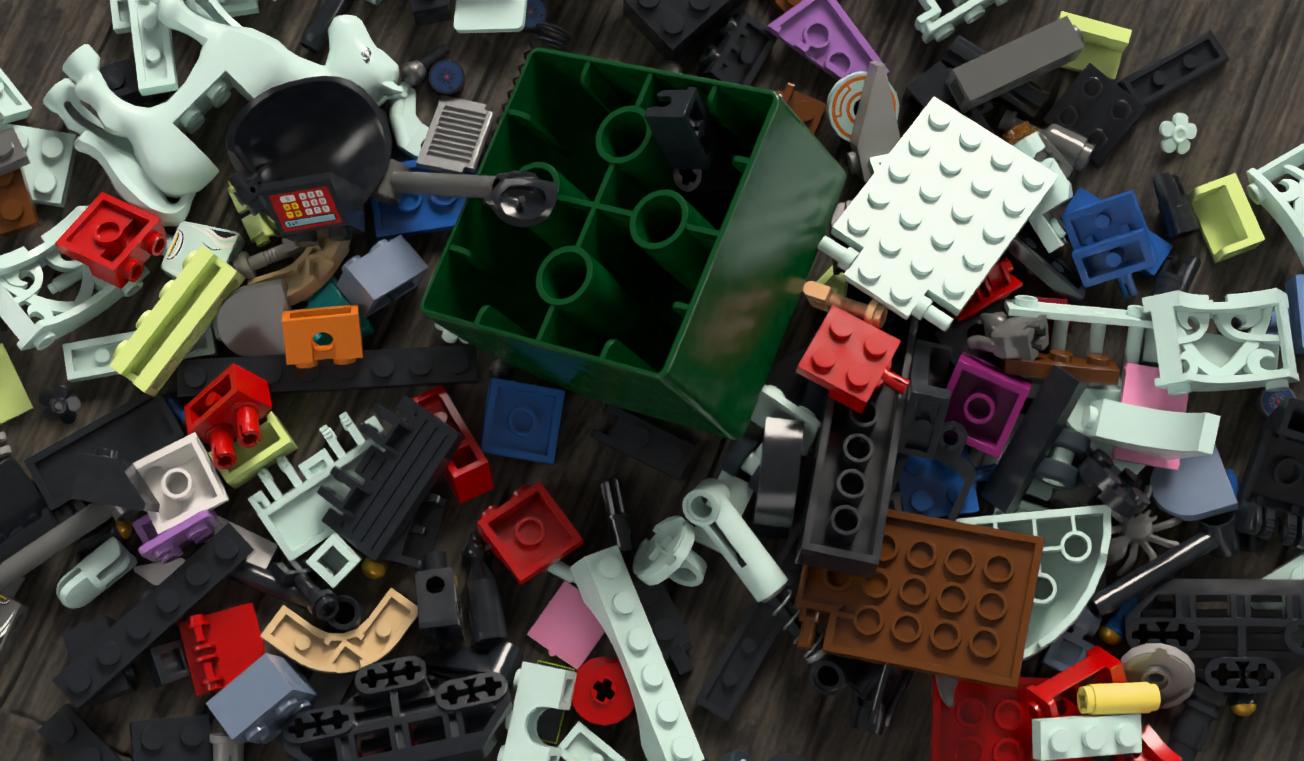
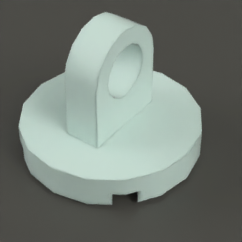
[632,515,707,587]

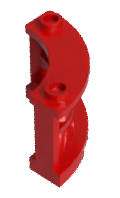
[1026,645,1182,761]

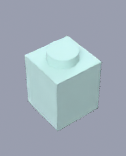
[306,532,365,588]

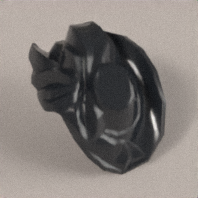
[483,170,558,227]

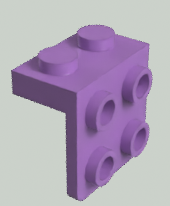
[132,509,222,564]

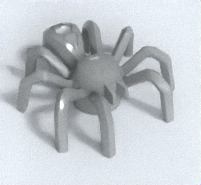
[1105,484,1182,577]

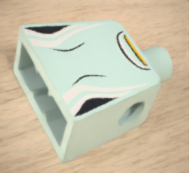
[160,221,246,280]

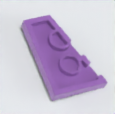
[766,0,889,81]

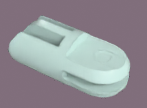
[56,537,137,609]

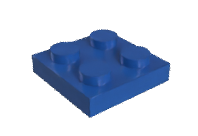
[479,378,565,465]

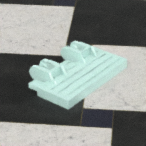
[248,411,387,561]

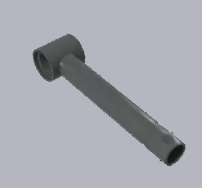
[370,159,500,205]
[0,502,141,591]

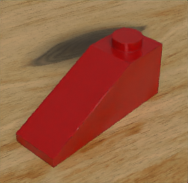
[411,385,494,504]

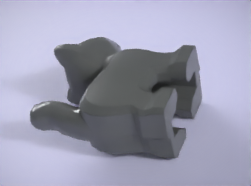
[967,312,1049,361]

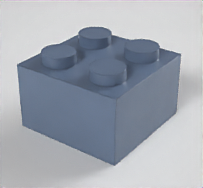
[206,653,318,744]

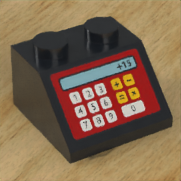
[260,172,365,247]

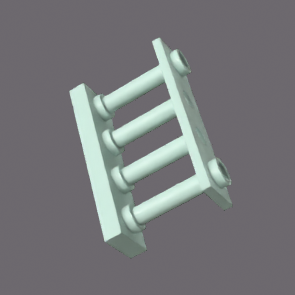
[1004,295,1153,402]

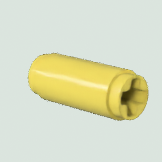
[1077,682,1161,716]

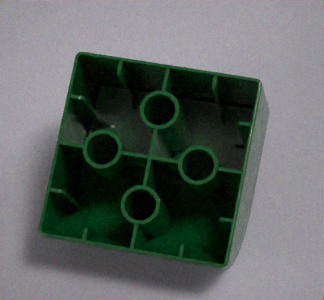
[420,48,847,440]

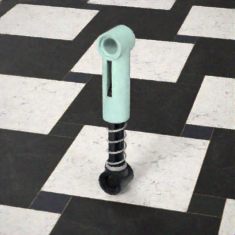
[682,478,856,696]

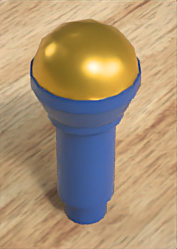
[1099,595,1140,645]

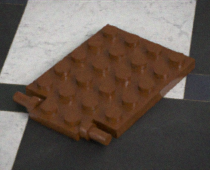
[793,509,1045,691]

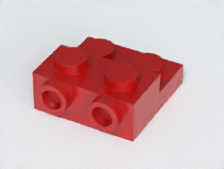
[55,192,167,289]
[477,481,583,586]

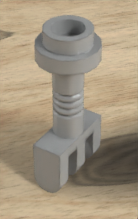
[232,238,307,280]

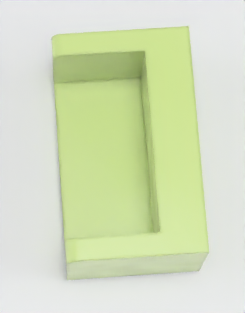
[1189,173,1265,263]
[208,411,298,490]

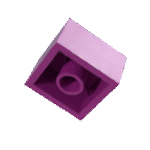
[943,352,1032,458]

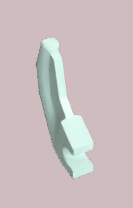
[388,81,429,160]

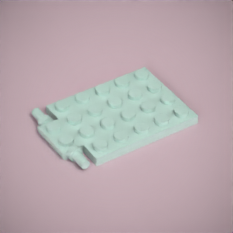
[817,97,1059,332]

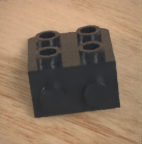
[0,458,57,564]

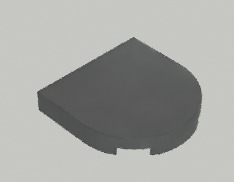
[217,278,292,357]

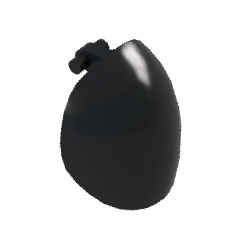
[226,75,392,221]

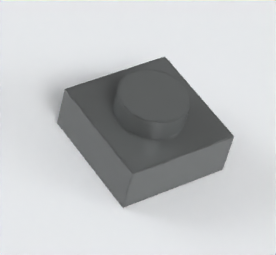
[0,128,30,176]

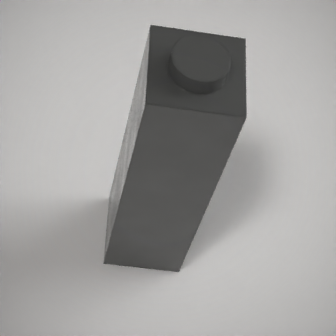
[945,16,1085,113]

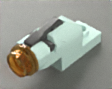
[1002,121,1073,253]

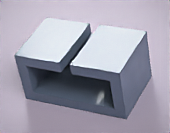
[336,235,429,319]

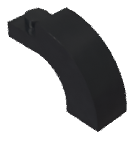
[751,417,804,539]

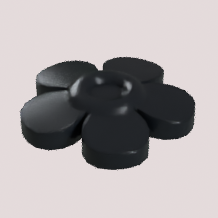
[39,383,82,424]

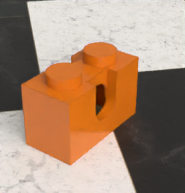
[282,304,363,368]

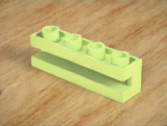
[109,245,246,397]

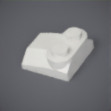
[133,432,229,535]

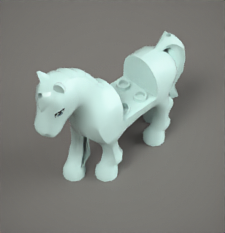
[43,0,407,227]

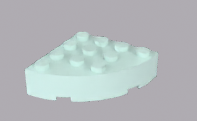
[956,505,1111,660]

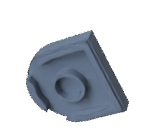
[1150,445,1238,521]

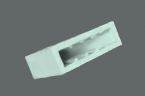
[1081,399,1221,460]

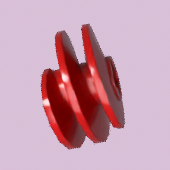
[572,656,635,726]

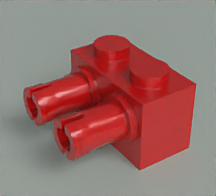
[184,363,272,470]

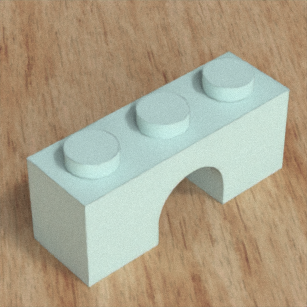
[497,662,577,761]

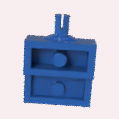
[1061,190,1159,298]
[895,439,997,519]

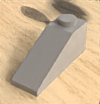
[847,60,900,182]

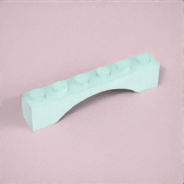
[570,545,705,761]

